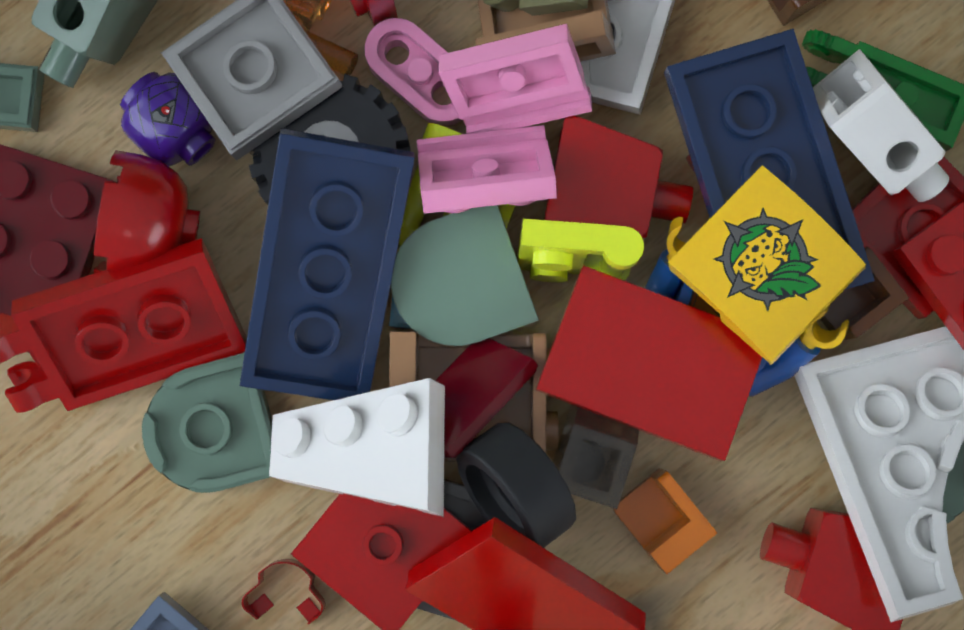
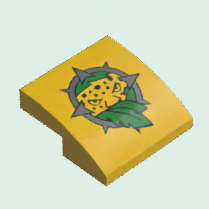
[668,165,866,365]

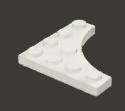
[794,326,964,622]

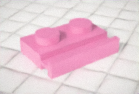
[438,24,592,134]
[417,125,557,214]

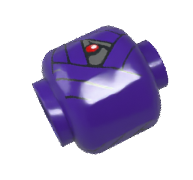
[120,72,216,167]

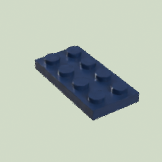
[664,28,875,290]
[239,128,415,400]

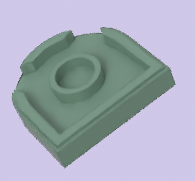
[391,205,539,346]
[142,353,273,493]

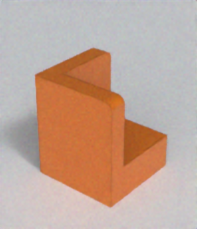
[613,468,717,574]

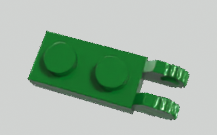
[802,29,964,151]

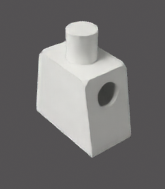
[813,49,949,202]

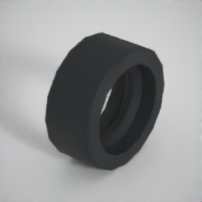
[456,423,576,548]

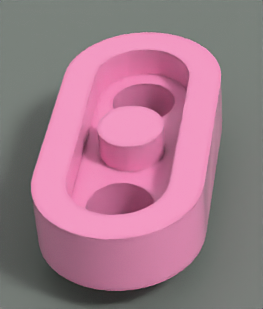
[364,18,463,126]

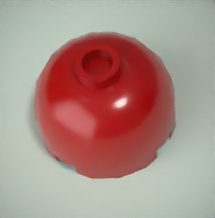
[93,150,201,273]

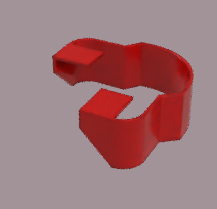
[242,559,326,625]

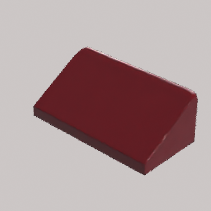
[435,338,539,458]

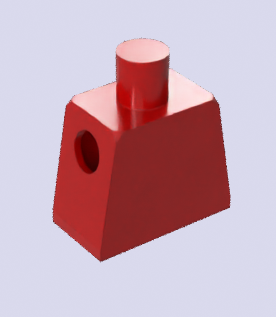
[544,115,693,241]
[760,508,903,630]

